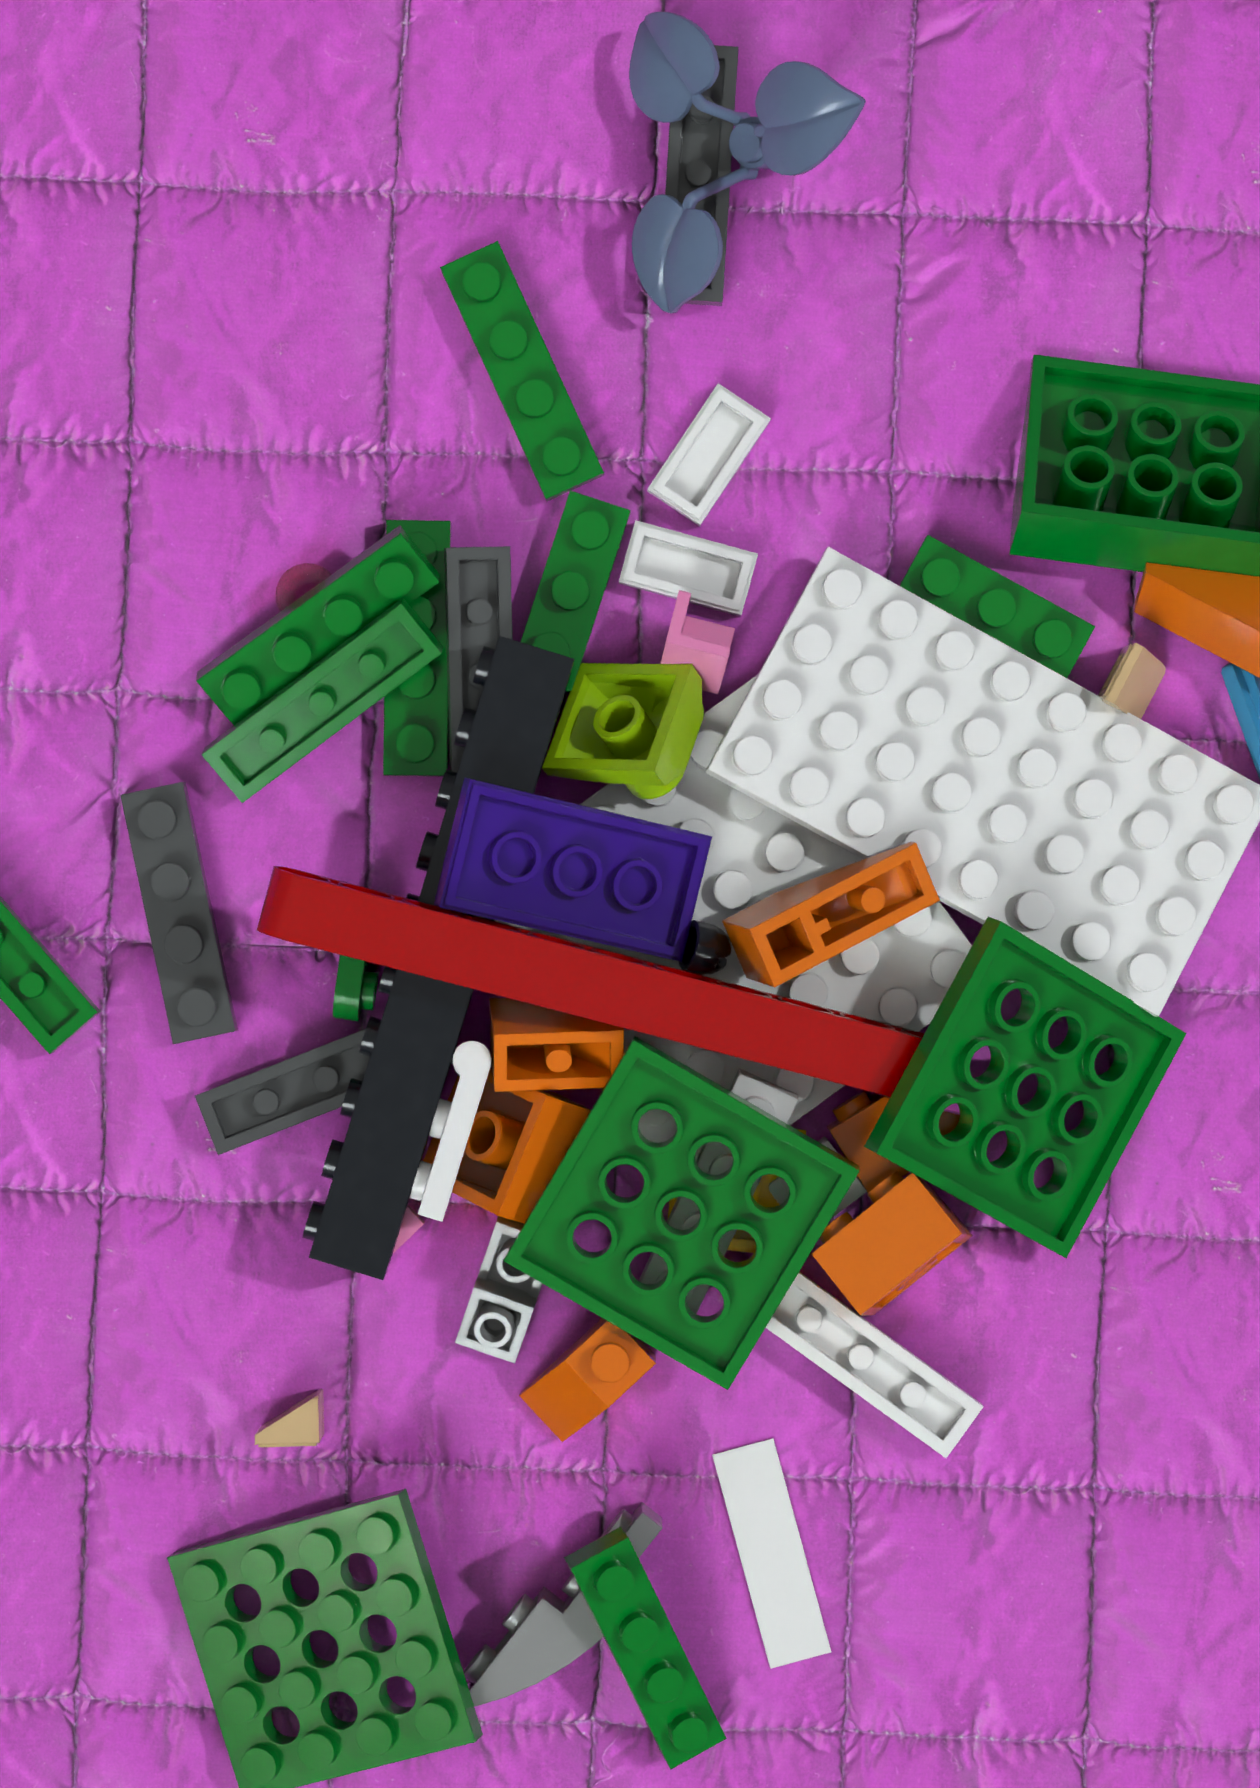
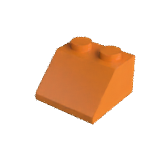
[423,1067,591,1224]
[812,1171,973,1316]

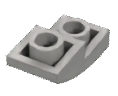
[455,1216,542,1364]

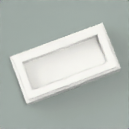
[647,383,771,526]
[619,520,758,617]

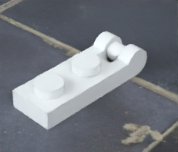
[409,1041,491,1222]

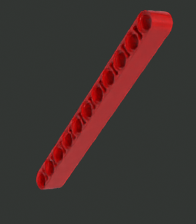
[257,866,925,1097]

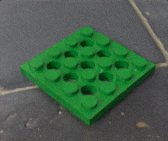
[864,916,1187,1258]
[504,1036,860,1390]
[167,1489,483,1788]

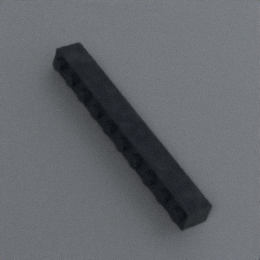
[302,636,575,1280]

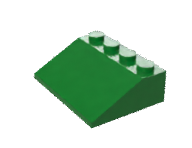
[1009,354,1260,577]

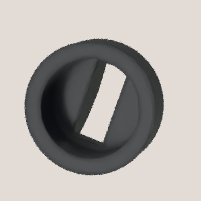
[679,920,732,975]

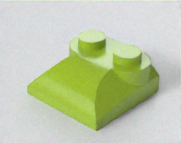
[542,663,704,799]

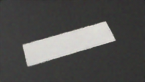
[712,1438,831,1669]

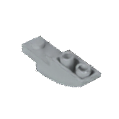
[464,1502,662,1707]

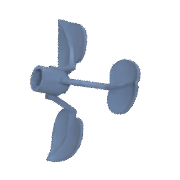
[629,11,866,313]

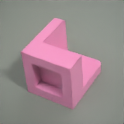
[660,590,735,694]

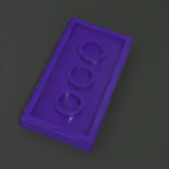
[434,777,712,962]

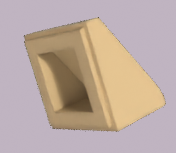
[1098,642,1166,719]
[255,1389,324,1447]

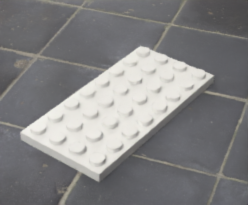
[705,547,1260,1017]

